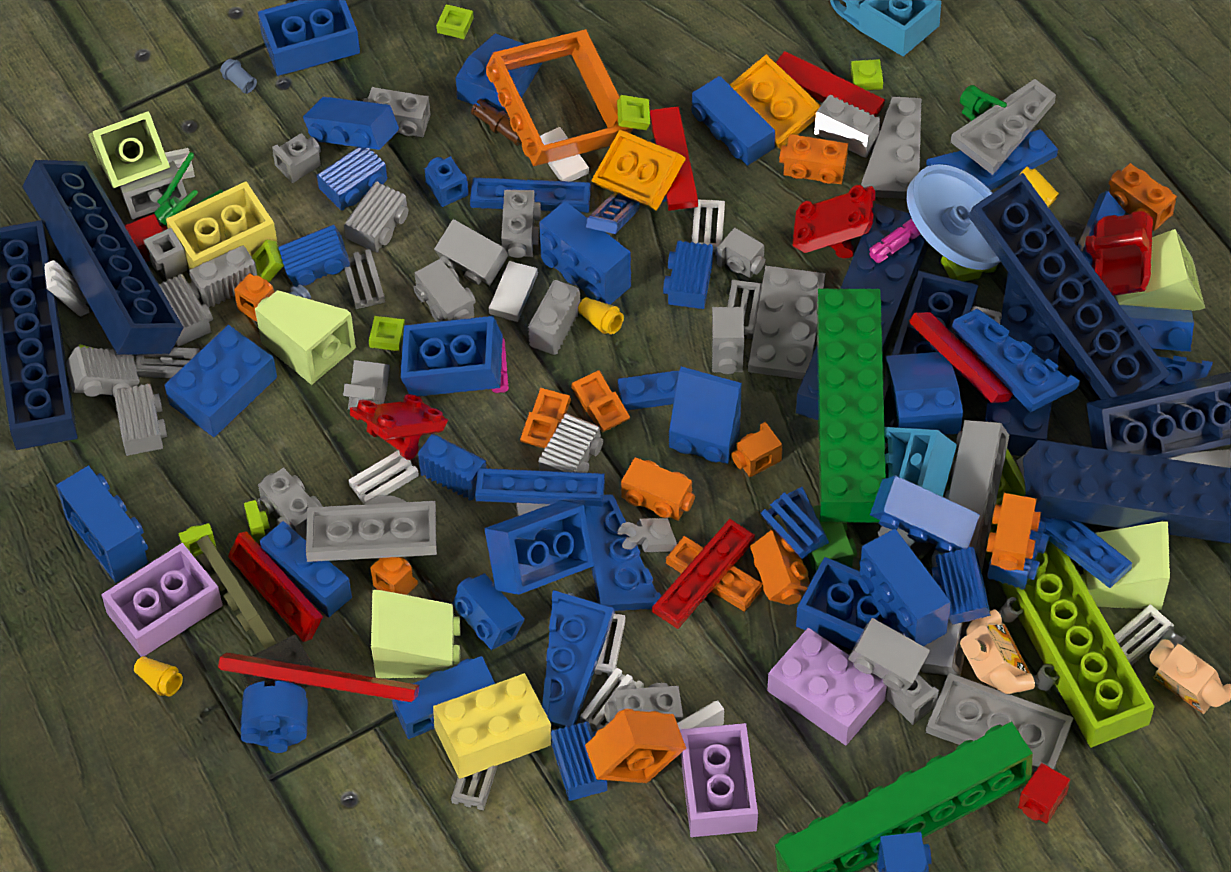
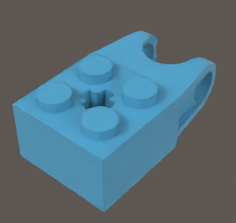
[830,0,941,56]

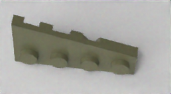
[197,535,282,658]

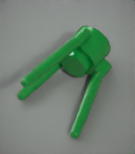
[960,85,1007,121]
[155,152,223,226]

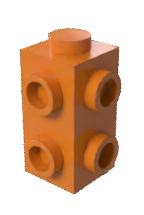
[779,134,848,185]
[1109,163,1177,231]
[621,457,695,521]
[986,493,1041,571]
[750,529,810,605]

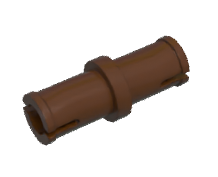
[471,99,522,146]

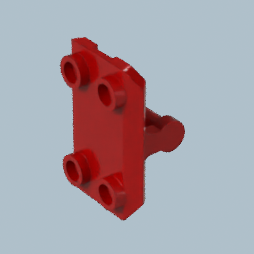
[792,185,876,259]
[1085,211,1153,296]
[350,394,448,460]

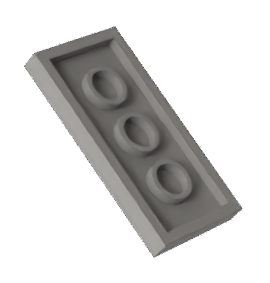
[748,266,825,379]
[306,501,437,562]
[926,673,1074,772]

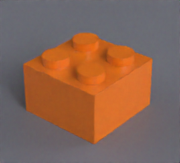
[585,709,686,783]

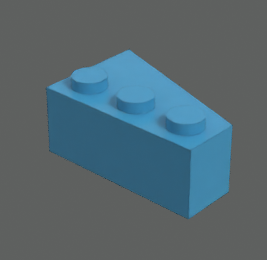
[884,427,957,497]

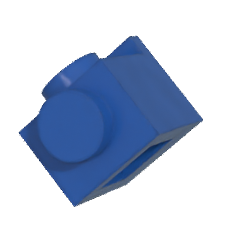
[424,156,468,207]

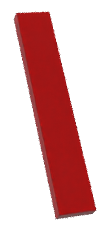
[218,652,420,702]

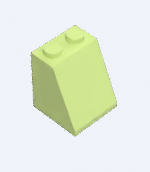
[88,111,170,188]
[1114,229,1205,311]
[255,290,356,385]
[1078,521,1170,610]
[371,590,461,678]

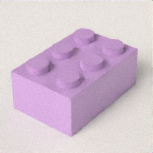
[101,543,223,657]
[767,628,887,746]
[680,723,758,837]

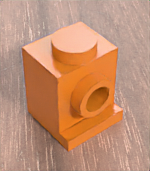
[234,273,274,322]
[731,422,782,477]
[371,557,418,595]

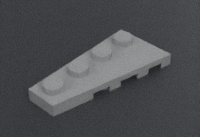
[951,79,1056,175]
[861,97,921,199]

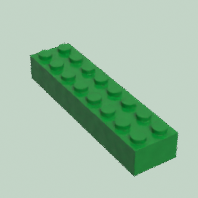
[817,289,886,522]
[775,721,1033,872]

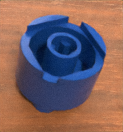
[241,680,308,753]

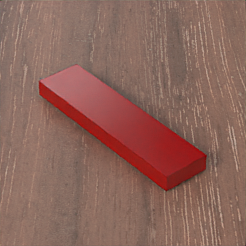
[775,51,885,117]
[649,106,698,211]
[909,312,1013,403]
[652,518,755,629]
[228,531,323,642]

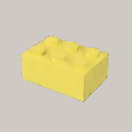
[166,181,278,270]
[433,673,551,779]

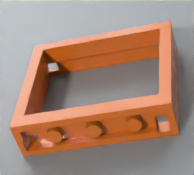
[486,29,633,167]

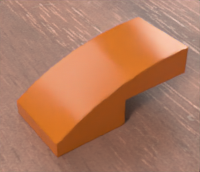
[571,370,630,433]
[520,388,571,448]

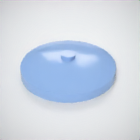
[907,164,1001,270]

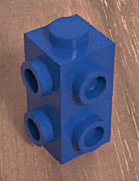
[452,573,524,650]

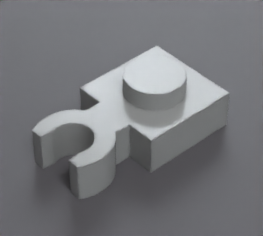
[617,518,677,552]

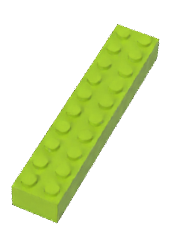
[947,449,1154,748]

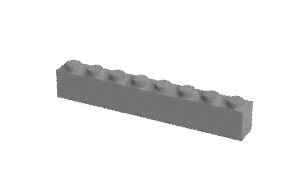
[920,420,1009,677]

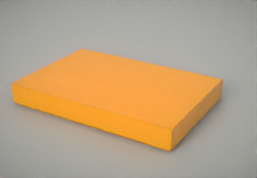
[730,54,821,149]
[591,130,686,211]

